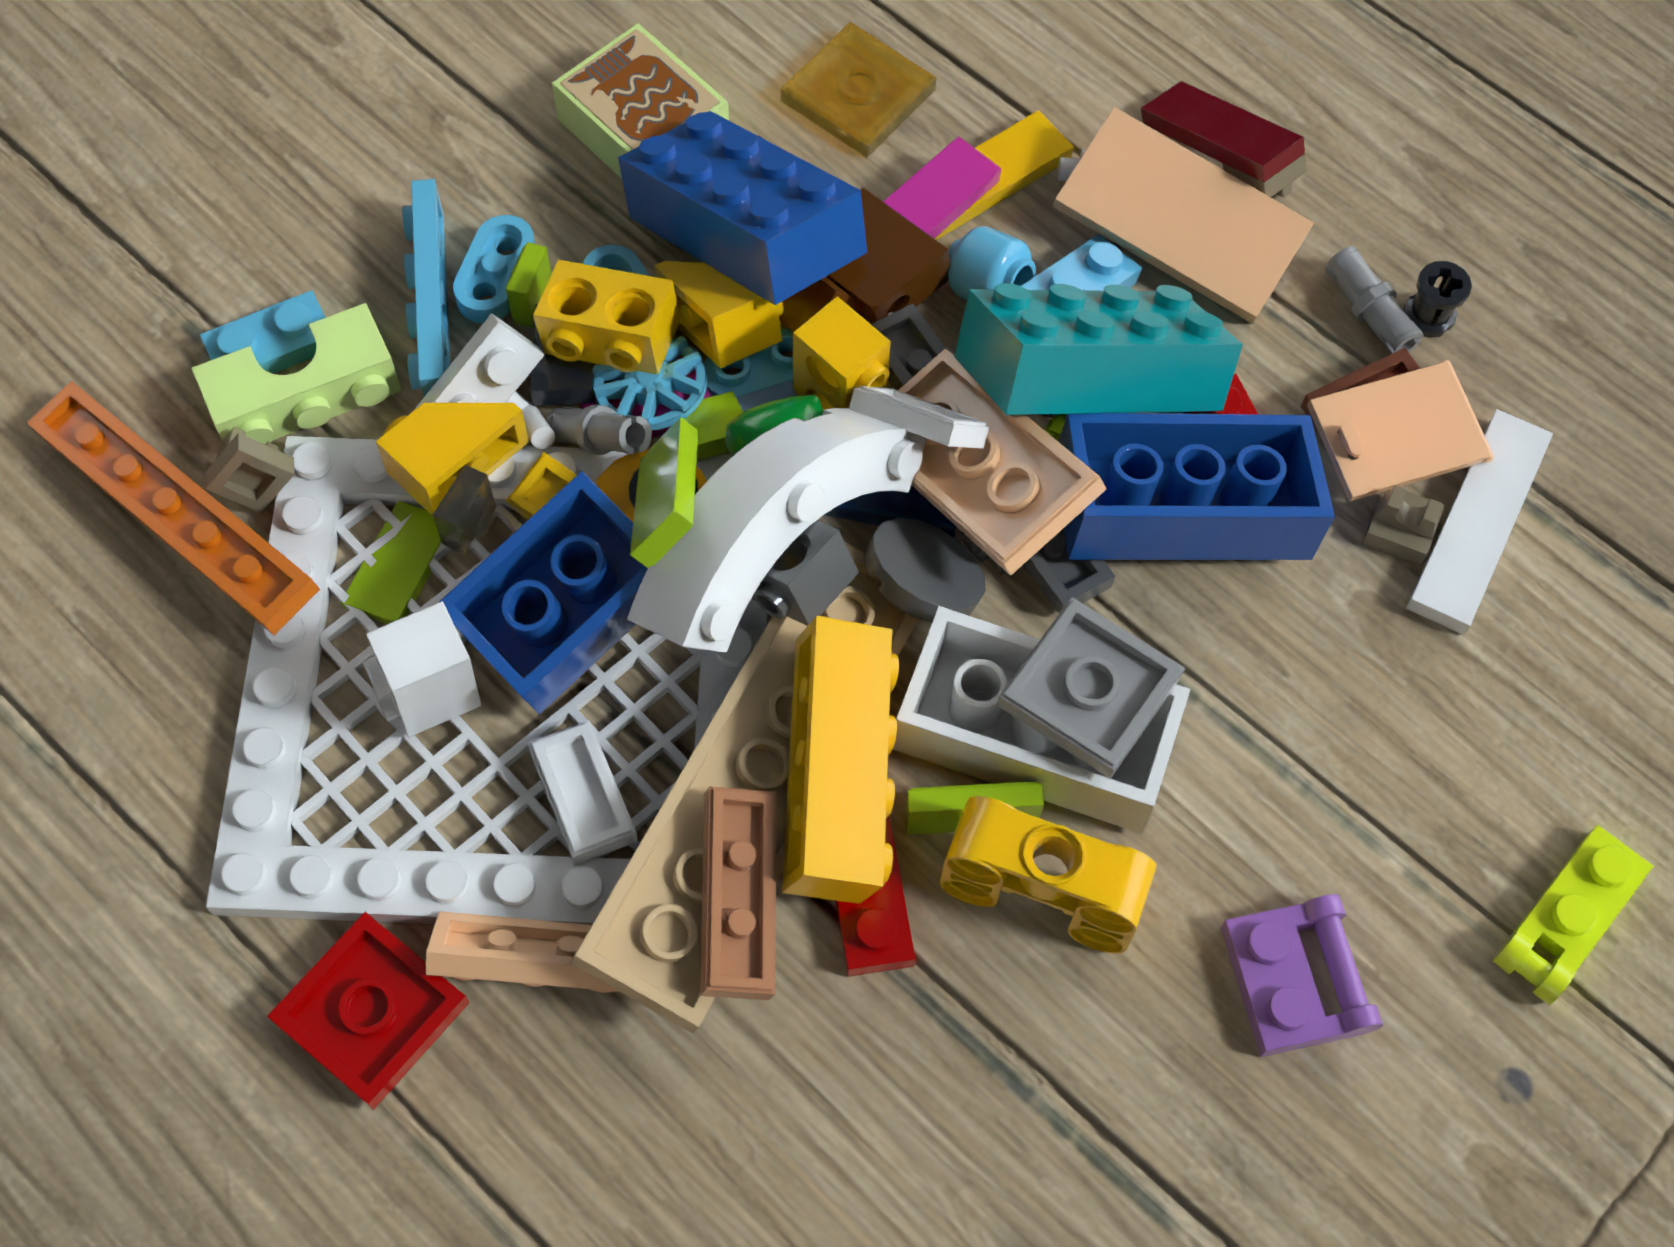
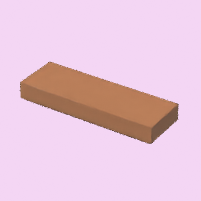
[700,786,776,1000]

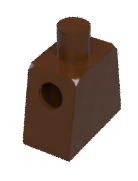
[826,187,951,324]

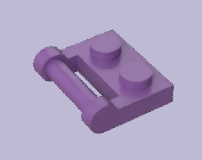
[1221,894,1383,1057]

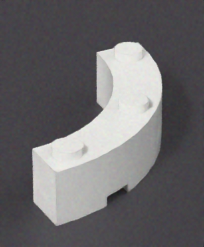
[627,408,927,653]

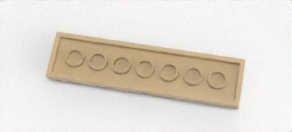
[571,542,918,1034]

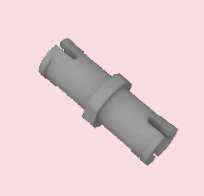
[1325,246,1423,354]
[547,405,652,455]

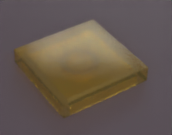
[781,22,937,158]

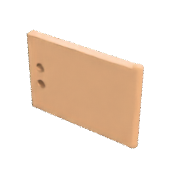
[1307,360,1494,502]

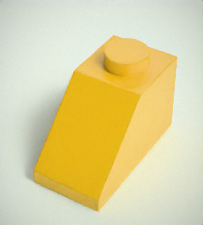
[654,261,783,369]
[375,403,529,519]

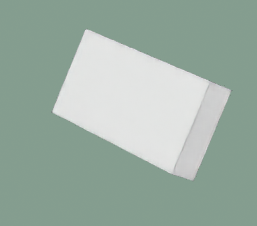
[849,386,989,448]
[527,720,638,866]

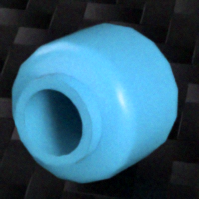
[948,226,1036,300]

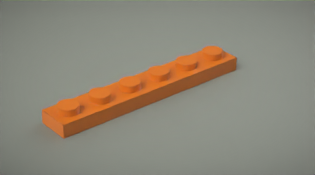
[26,380,320,636]

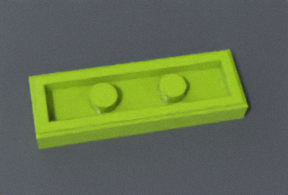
[630,417,698,568]

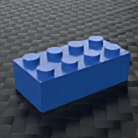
[618,111,867,305]
[1058,413,1335,560]

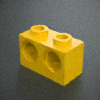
[533,260,681,375]
[793,296,891,411]

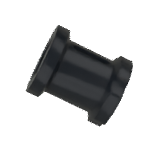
[1403,261,1472,338]

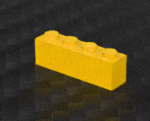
[782,616,899,904]

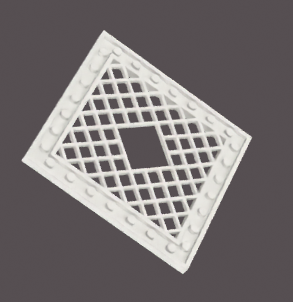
[206,436,768,925]

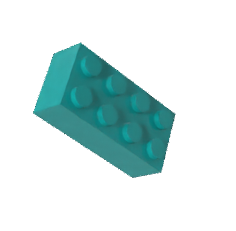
[954,283,1243,415]

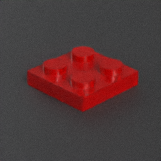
[267,911,470,1110]

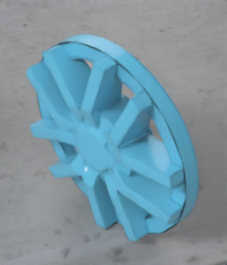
[593,336,707,430]

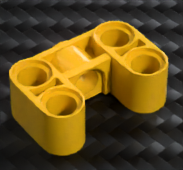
[940,796,1157,954]

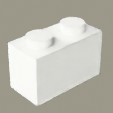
[363,601,481,737]

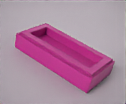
[883,136,1001,239]

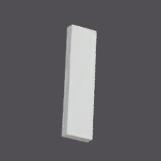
[1405,409,1553,635]

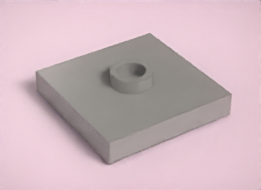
[997,597,1185,779]

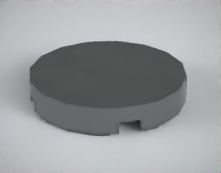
[864,518,986,623]

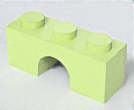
[192,303,402,444]

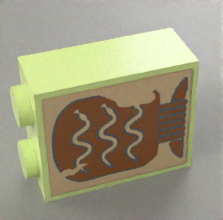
[552,23,729,178]

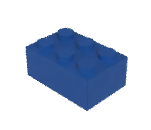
[438,471,648,715]

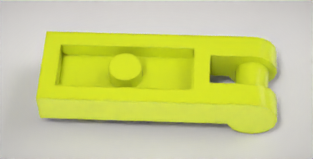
[1492,824,1654,1005]

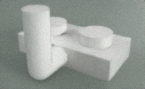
[416,313,555,449]

